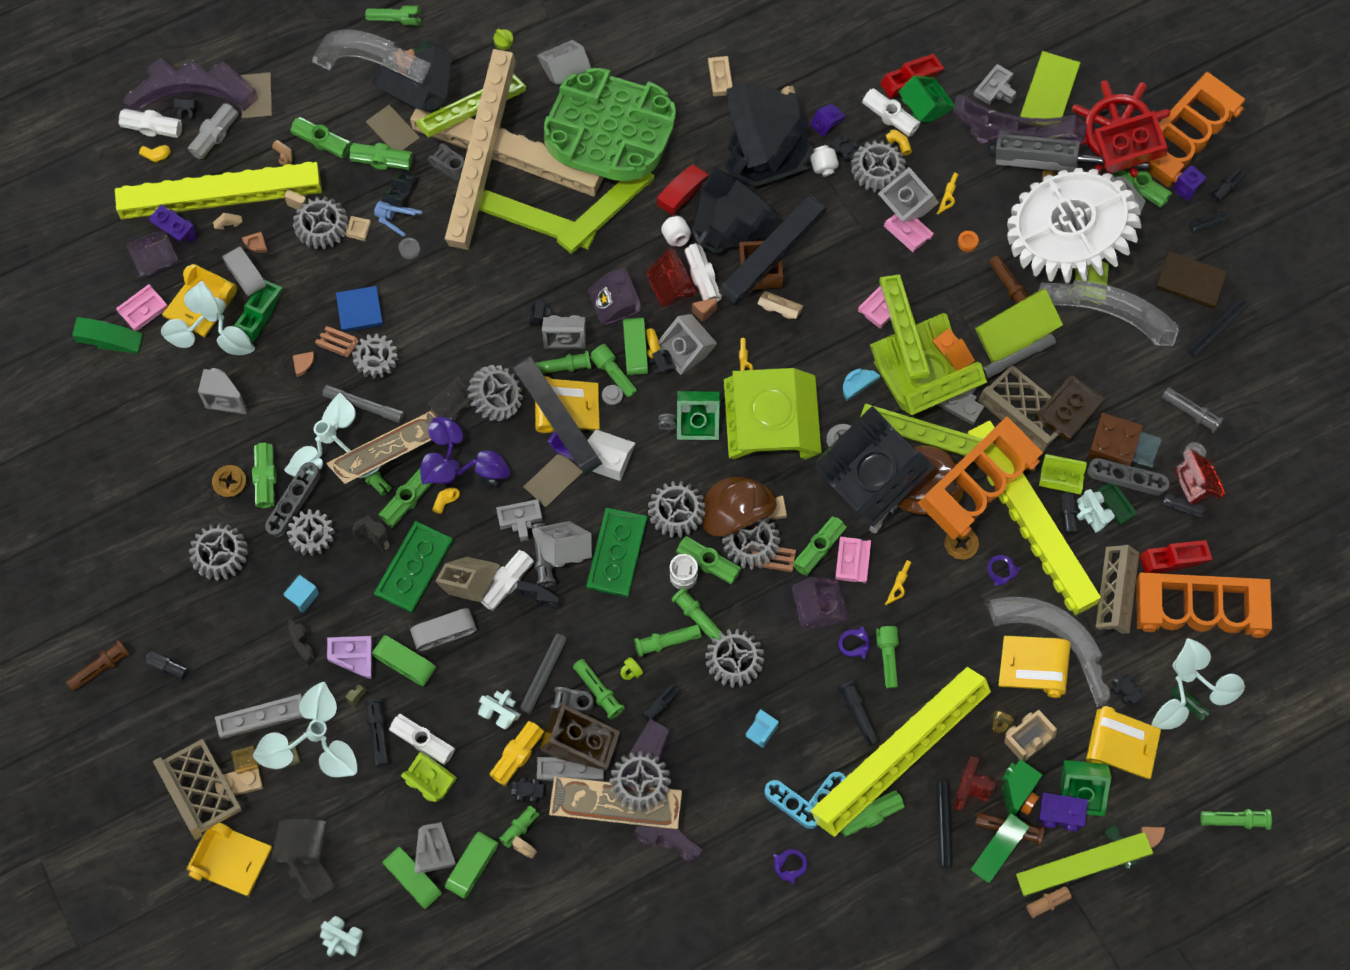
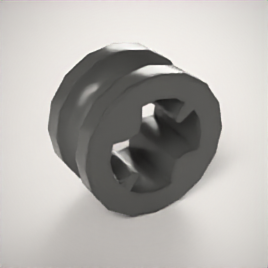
[658,414,677,430]

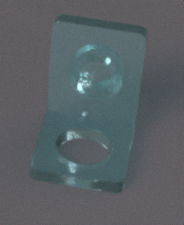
[1132,432,1161,468]

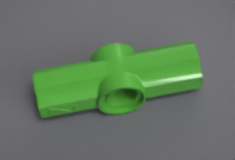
[291,117,351,159]
[349,143,413,170]
[1111,168,1172,208]
[252,443,276,509]
[379,469,432,527]
[793,516,847,576]
[676,536,741,585]
[841,790,905,837]

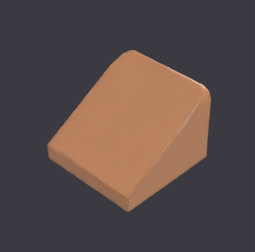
[692,298,717,322]

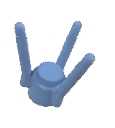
[374,201,423,237]

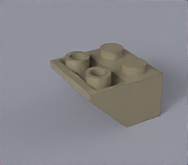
[435,557,500,602]

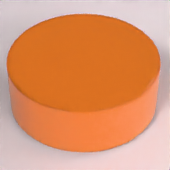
[958,231,979,252]
[1021,793,1039,816]

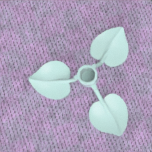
[161,281,255,355]
[284,393,381,478]
[1152,638,1245,729]
[253,682,357,778]

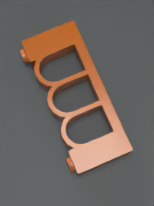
[1144,72,1245,188]
[918,416,1043,540]
[1136,573,1272,638]

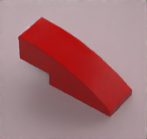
[880,54,944,99]
[657,165,709,216]
[1140,540,1213,574]

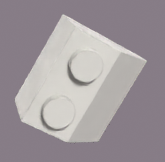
[587,430,635,481]

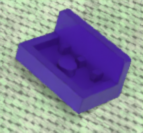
[149,205,197,242]
[1037,793,1088,832]

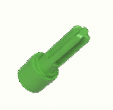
[365,6,421,26]
[590,344,637,397]
[876,626,899,688]

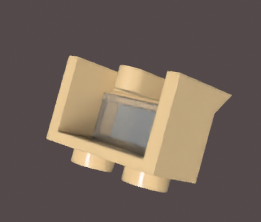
[1005,710,1057,762]

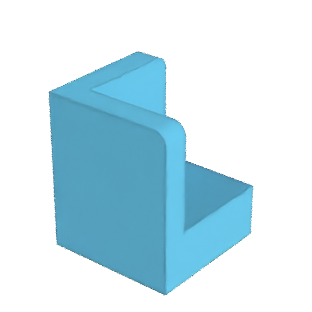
[284,575,319,613]
[746,709,779,748]

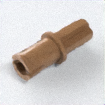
[1026,887,1072,918]

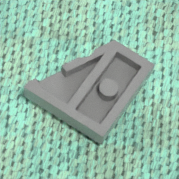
[415,823,456,874]

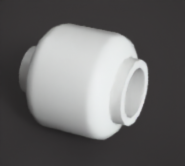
[810,145,839,177]
[661,216,691,246]

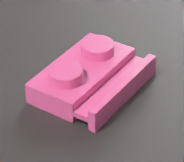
[884,214,934,252]
[116,284,168,331]
[858,286,908,329]
[835,537,871,583]

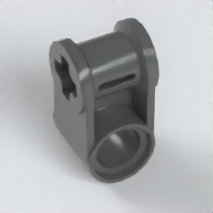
[428,144,464,180]
[551,687,594,716]

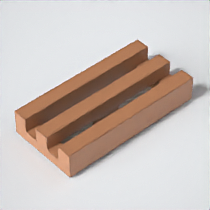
[315,326,359,357]
[752,545,796,572]

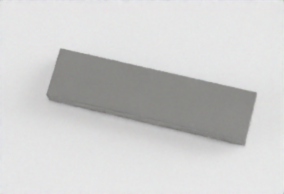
[215,694,303,739]

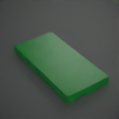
[586,508,647,597]
[374,521,453,614]

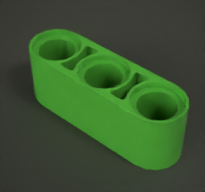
[623,318,648,375]
[372,635,436,686]
[445,832,498,899]
[382,847,442,909]

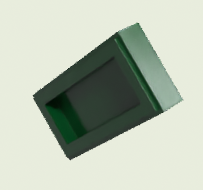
[1096,483,1138,527]

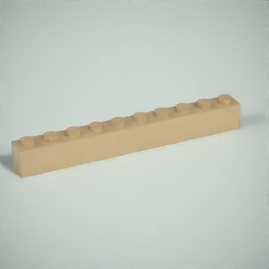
[445,49,516,250]
[410,107,604,197]

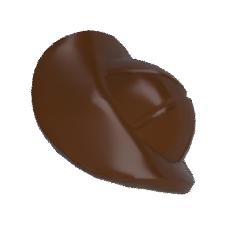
[897,445,964,515]
[701,477,777,537]

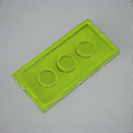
[1019,51,1080,131]
[975,289,1063,363]

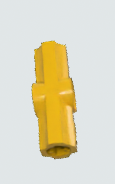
[490,721,544,786]

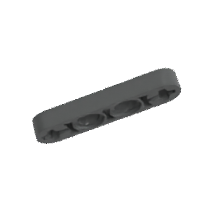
[1087,458,1170,496]
[265,462,321,537]

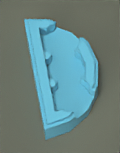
[843,369,880,401]

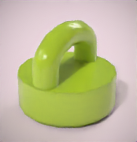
[494,29,514,50]
[620,657,643,680]

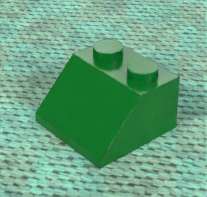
[898,75,956,122]
[677,391,719,440]
[1002,760,1042,817]
[1060,760,1111,816]

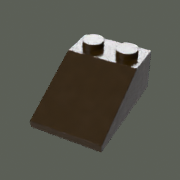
[539,703,620,771]

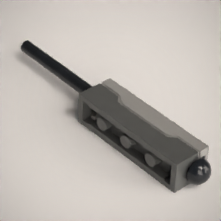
[988,133,1149,172]

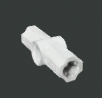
[862,88,920,137]
[119,109,182,138]
[685,244,721,302]
[480,550,534,611]
[389,714,455,766]

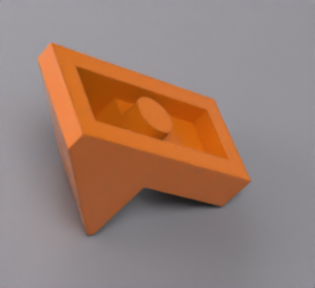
[932,328,975,371]

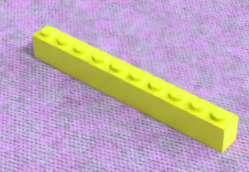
[115,162,322,219]
[968,421,1101,616]
[810,667,991,837]

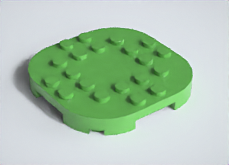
[544,68,675,181]

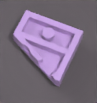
[327,636,372,679]

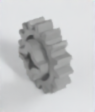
[352,334,398,379]
[287,509,335,556]

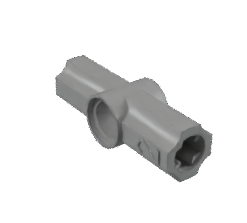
[188,104,238,159]

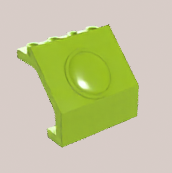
[870,313,987,415]
[724,368,821,459]

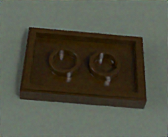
[1156,251,1228,309]
[1035,375,1105,442]

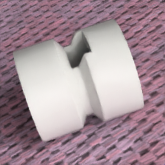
[670,554,698,589]

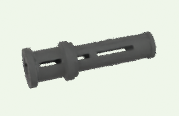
[1162,387,1224,434]
[532,523,556,588]

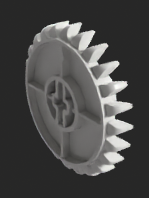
[1007,168,1141,283]

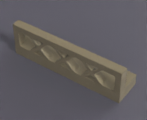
[1096,545,1139,634]

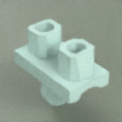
[1077,489,1115,533]
[478,690,521,729]
[320,916,363,956]

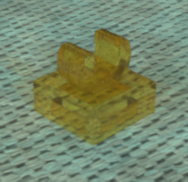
[231,746,259,775]

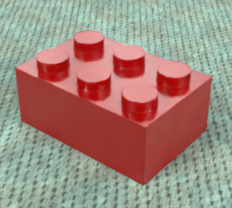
[1095,111,1167,174]

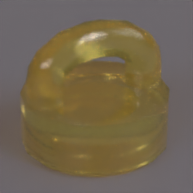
[991,710,1014,733]

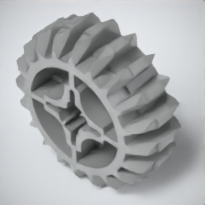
[851,140,906,193]
[293,196,348,250]
[467,365,523,421]
[648,481,705,538]
[722,517,780,570]
[189,523,248,581]
[705,629,764,688]
[610,751,671,812]

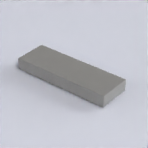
[537,757,604,781]

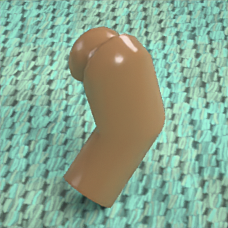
[272,140,293,166]

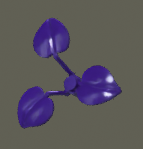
[420,417,510,484]

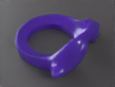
[987,555,1021,586]
[838,626,870,659]
[773,849,807,884]

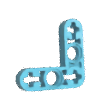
[765,772,846,829]

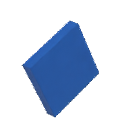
[336,286,383,332]

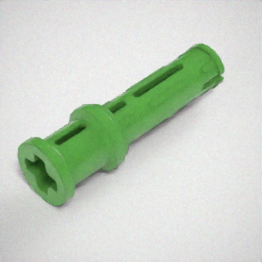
[535,351,591,374]
[671,587,726,640]
[634,624,701,658]
[573,659,625,720]
[1201,809,1272,829]

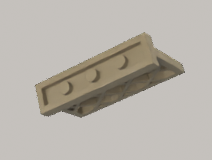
[978,365,1059,452]
[153,739,242,840]

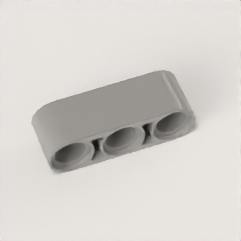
[222,247,266,296]
[410,608,476,651]

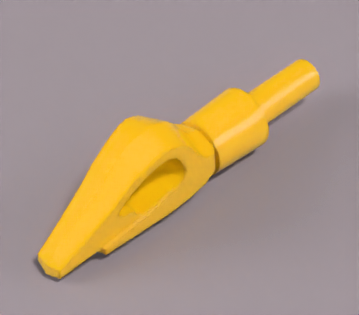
[937,173,958,214]
[739,338,753,371]
[884,560,911,605]

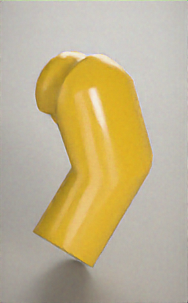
[886,130,912,155]
[139,145,171,162]
[645,328,661,358]
[432,488,460,514]

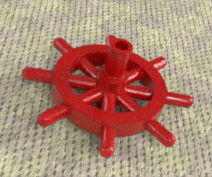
[1072,80,1171,177]

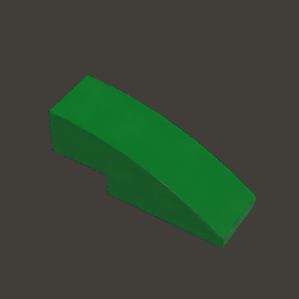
[234,280,283,344]
[72,317,143,354]
[971,814,1029,883]

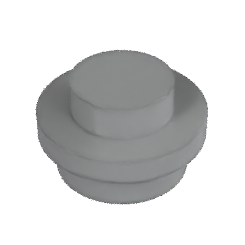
[602,385,623,405]

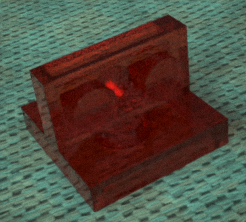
[646,249,696,306]
[1174,448,1226,505]
[953,756,995,811]

